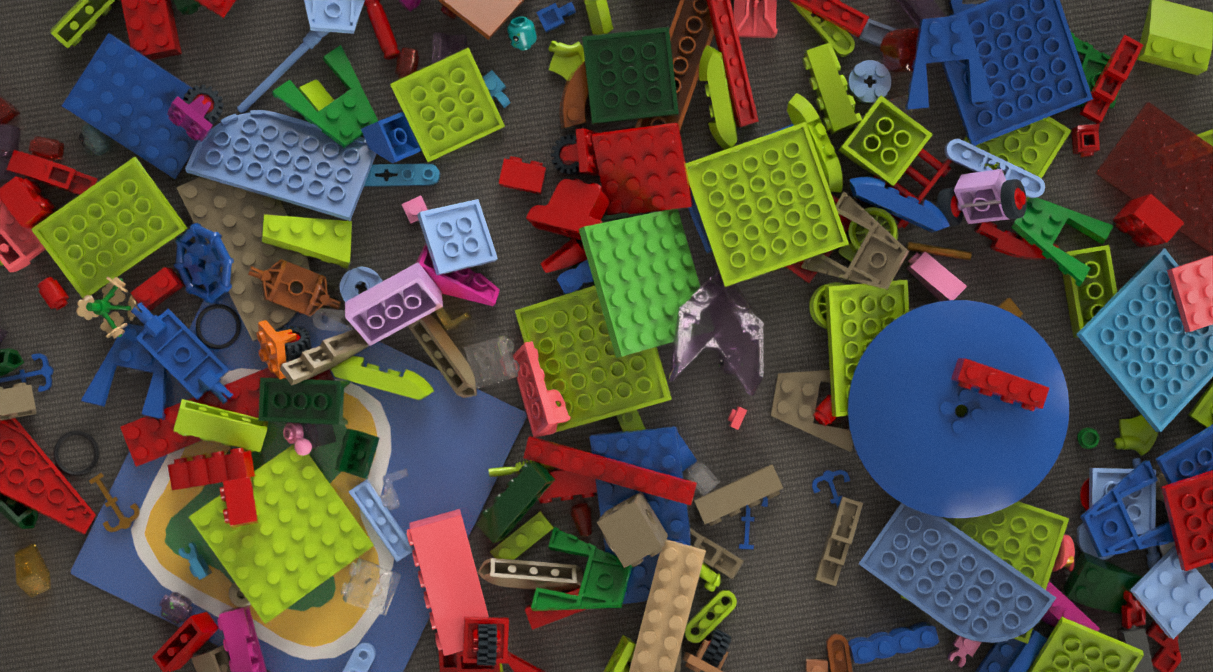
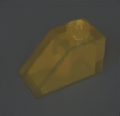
[15,544,51,598]

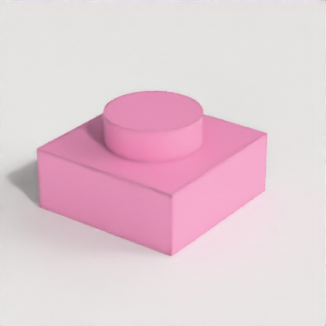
[402,196,428,224]

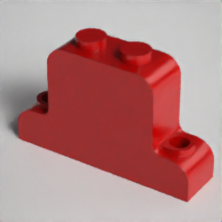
[526,179,609,240]

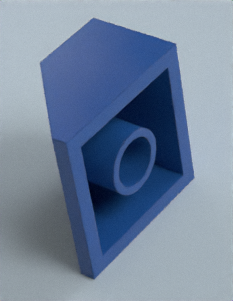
[361,112,422,163]

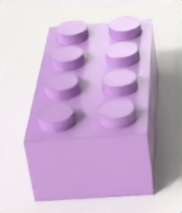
[345,262,443,346]

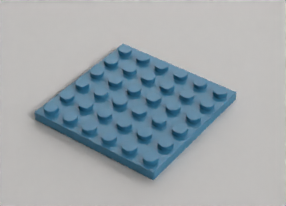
[1076,248,1213,432]

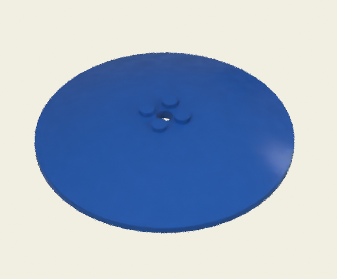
[848,300,1069,518]

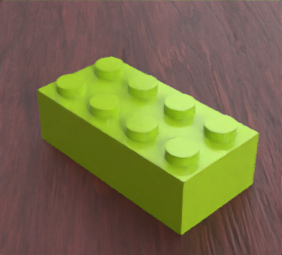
[1062,245,1117,338]

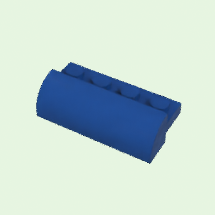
[975,630,1048,672]

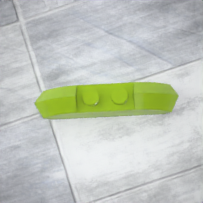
[584,0,613,35]
[699,45,738,150]
[787,93,843,192]
[330,356,434,400]

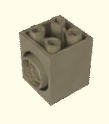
[597,491,668,568]

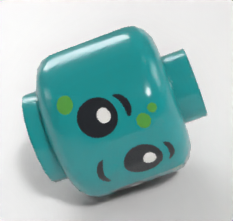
[507,16,537,50]

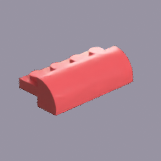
[0,199,46,272]

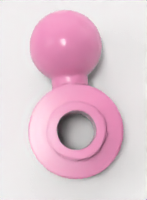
[283,422,312,456]

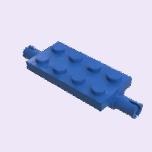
[131,302,233,405]

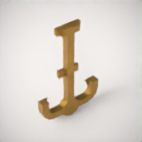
[89,473,140,532]

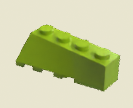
[802,42,862,135]

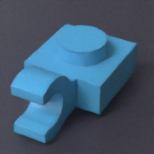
[483,70,511,108]
[178,542,212,580]

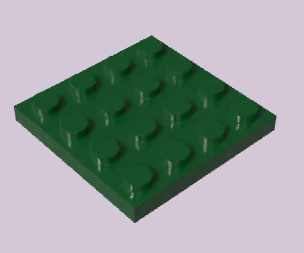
[582,27,679,125]

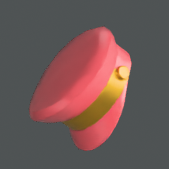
[1052,535,1075,572]

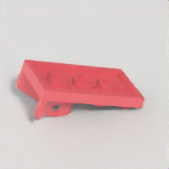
[733,0,778,38]
[511,341,570,438]

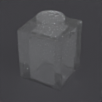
[686,462,720,496]

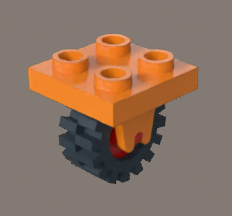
[257,320,311,379]

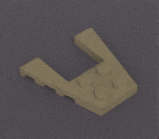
[801,192,909,290]
[770,370,853,452]

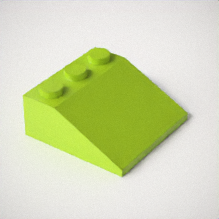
[1137,0,1213,75]
[838,96,933,186]

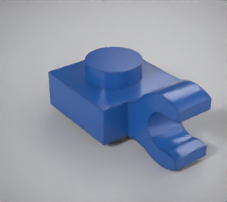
[536,2,576,33]

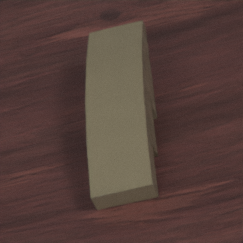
[280,329,369,386]
[814,497,863,587]
[690,528,744,579]

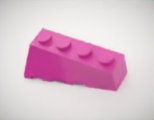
[1041,581,1100,632]
[217,606,267,672]

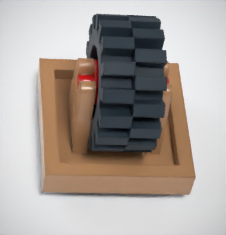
[682,628,731,672]

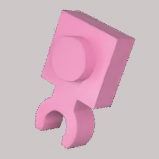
[948,635,982,667]

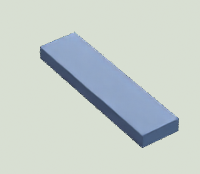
[348,479,415,562]

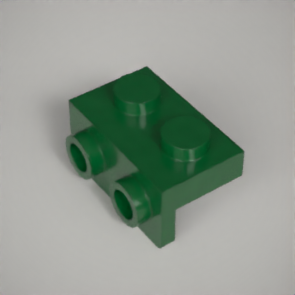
[335,429,380,479]

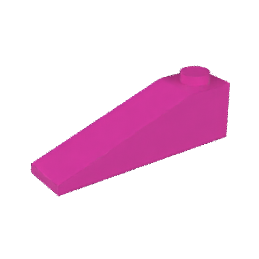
[415,244,500,306]

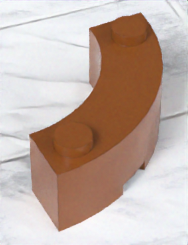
[559,61,588,129]

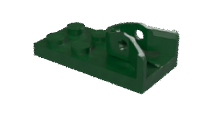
[258,377,350,425]

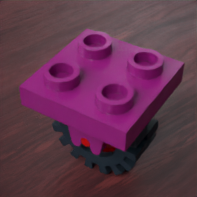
[167,84,223,142]

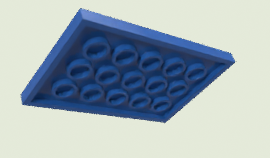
[62,33,198,179]

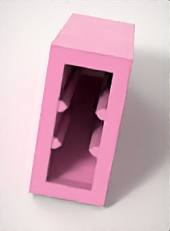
[906,252,967,301]

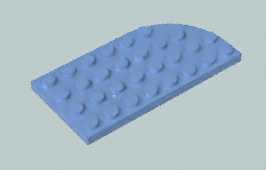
[185,110,377,221]
[859,503,1056,643]

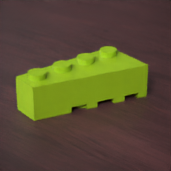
[262,214,352,269]

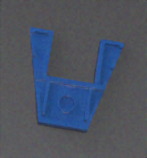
[905,15,993,110]
[81,323,167,420]
[1080,460,1174,557]

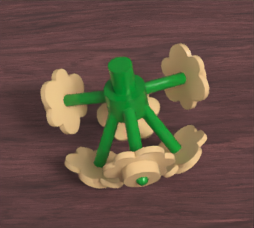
[76,276,139,339]

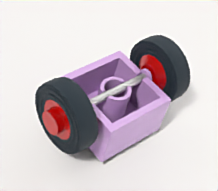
[937,169,1027,227]

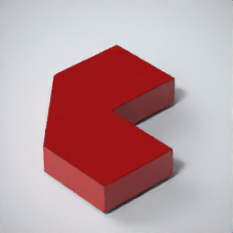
[1146,620,1182,672]

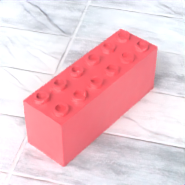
[407,509,489,656]

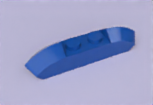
[849,177,950,233]

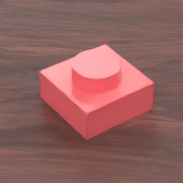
[728,406,747,430]

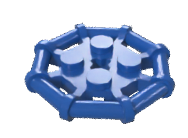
[173,223,234,303]

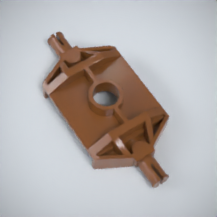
[248,259,341,317]

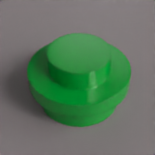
[1077,428,1099,449]

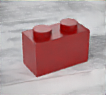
[498,156,547,195]
[130,267,185,311]

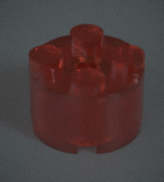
[880,28,927,72]

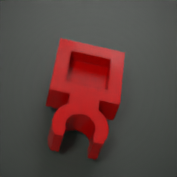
[1122,591,1146,629]

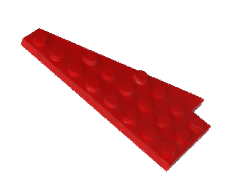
[0,418,96,535]

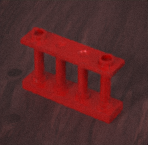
[856,148,952,229]

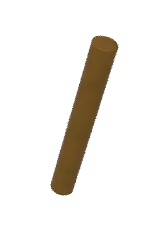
[906,242,972,260]

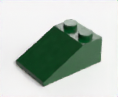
[1063,551,1142,614]

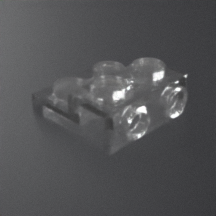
[464,335,519,388]
[341,558,401,615]

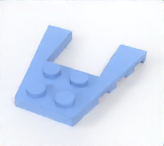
[304,0,365,34]

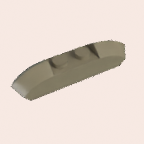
[408,314,477,398]
[477,558,584,591]

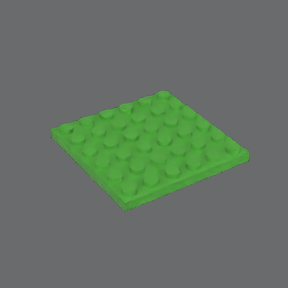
[579,209,713,358]

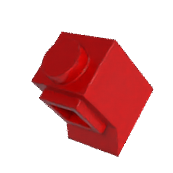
[1071,124,1100,157]

